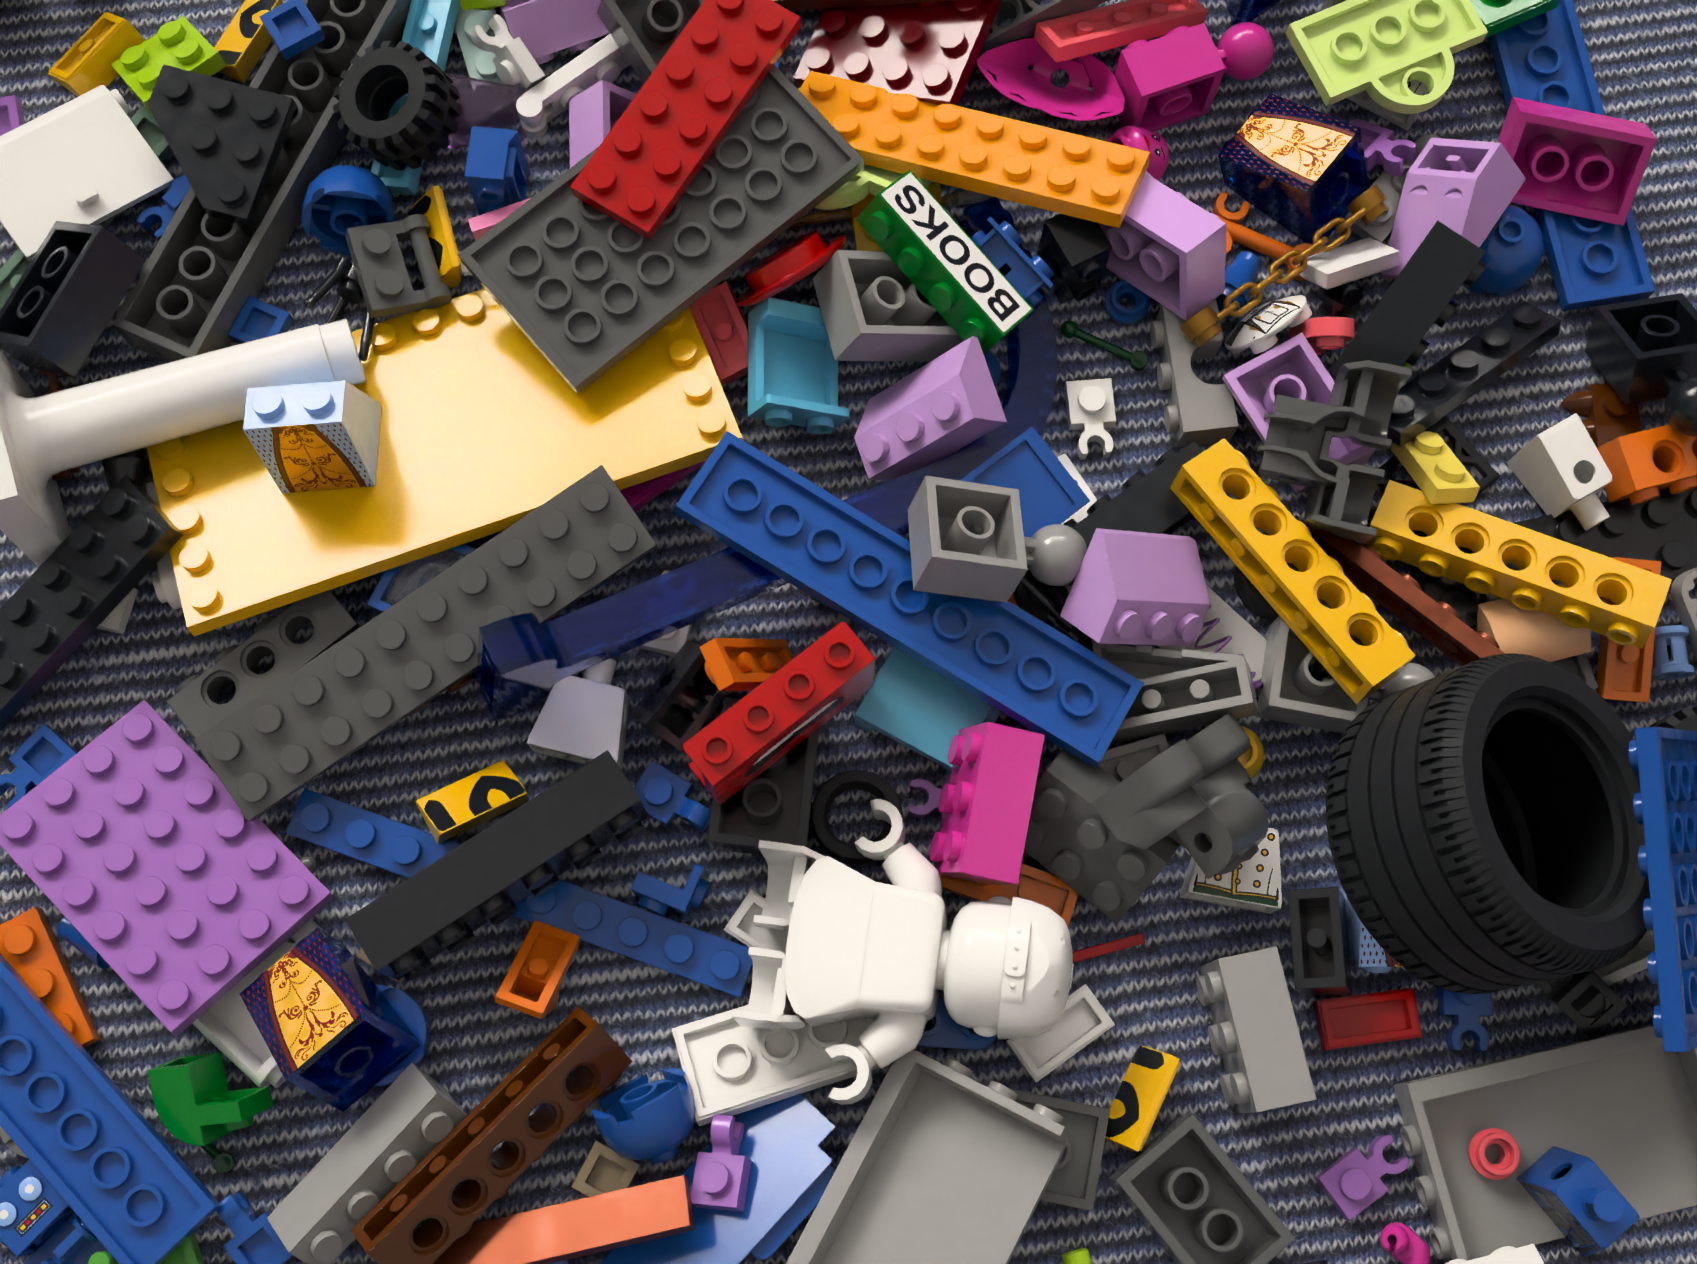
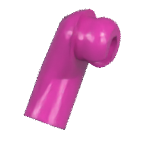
[1380,1222,1431,1264]

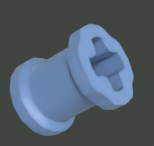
[1651,625,1695,681]

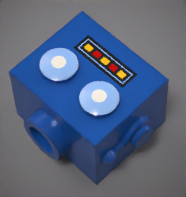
[0,1160,74,1257]

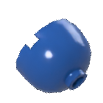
[301,165,395,255]
[1463,205,1544,297]
[591,1068,696,1164]

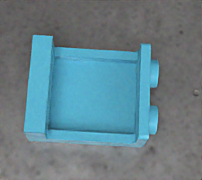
[748,297,850,434]
[854,647,1001,775]

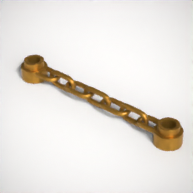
[1180,184,1389,347]

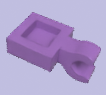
[691,1115,752,1212]

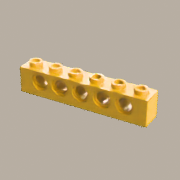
[1170,438,1416,705]
[1364,480,1672,649]

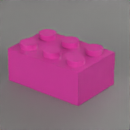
[929,722,1045,885]

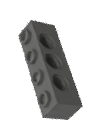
[167,590,360,738]

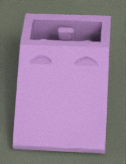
[1381,138,1526,279]

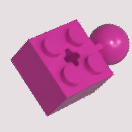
[1114,22,1274,132]

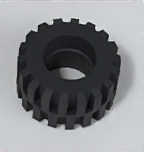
[333,41,461,170]

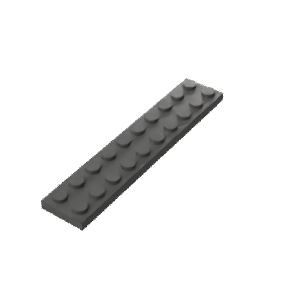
[194,465,658,821]

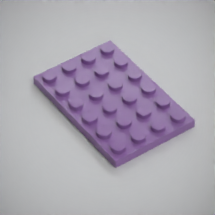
[0,700,334,1037]

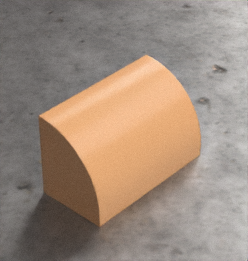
[1477,583,1591,662]

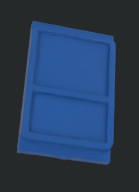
[960,426,1090,537]

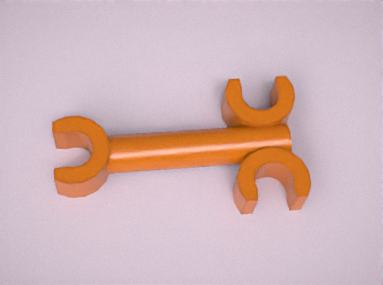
[1213,192,1320,281]

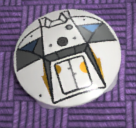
[1224,295,1312,354]

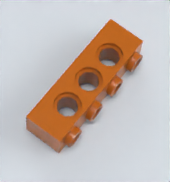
[1597,424,1697,505]

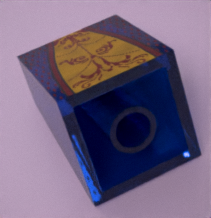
[1218,93,1369,244]
[240,927,421,1112]

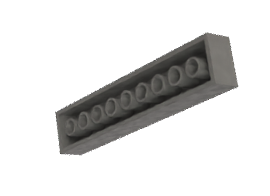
[112,0,411,362]

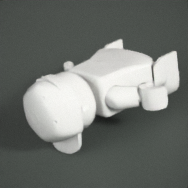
[731,799,1074,1105]

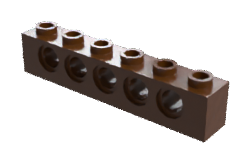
[351,1006,633,1264]

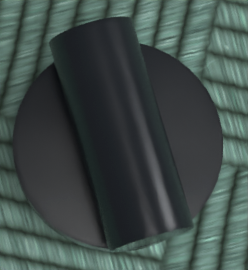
[1317,281,1362,317]

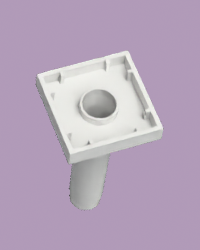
[0,318,367,567]

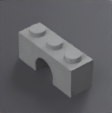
[1150,298,1238,448]

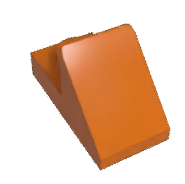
[495,920,580,1019]

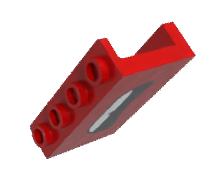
[683,622,876,806]

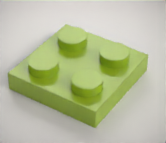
[111,15,227,115]

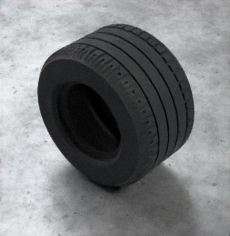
[1326,653,1650,994]

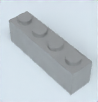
[267,1063,467,1264]

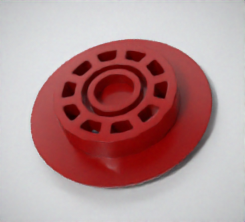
[735,231,846,307]

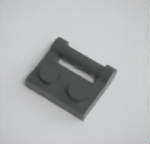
[345,214,452,318]

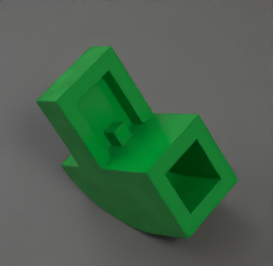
[148,1051,273,1146]

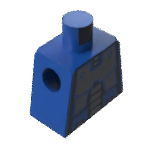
[1516,1146,1640,1256]

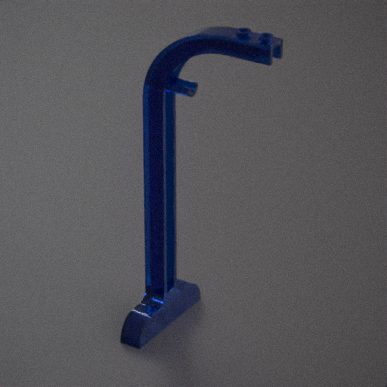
[476,197,1058,724]

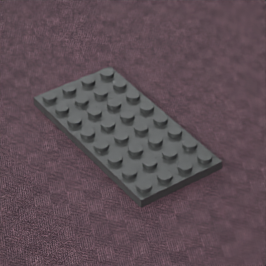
[458,65,864,394]

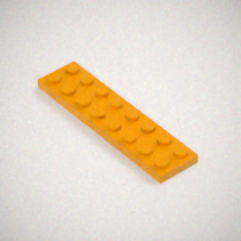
[799,71,1150,228]

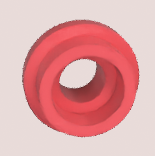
[1468,1128,1520,1180]

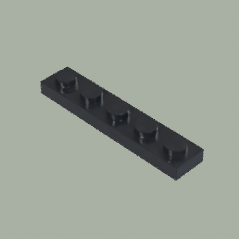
[1387,301,1561,447]

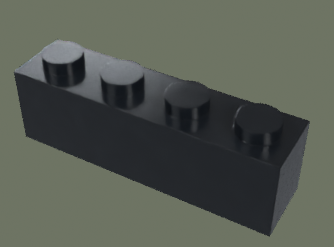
[1329,220,1487,382]
[1063,441,1203,587]

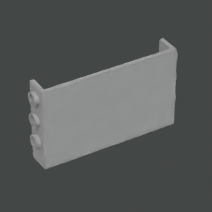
[1393,1023,1697,1264]
[786,1049,1071,1264]

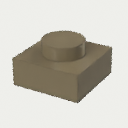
[571,1141,642,1197]

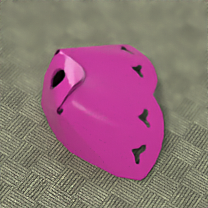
[976,38,1125,121]

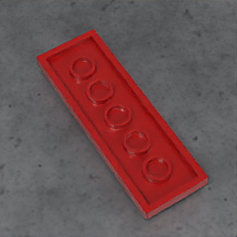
[570,0,801,240]

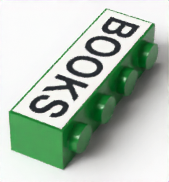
[856,170,1034,355]

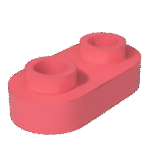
[1289,317,1355,356]

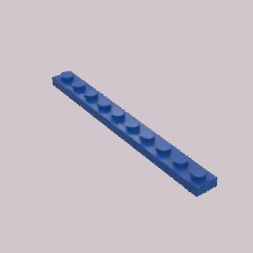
[285,788,753,998]

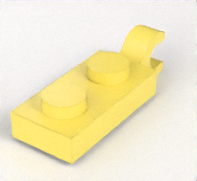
[1391,431,1480,504]

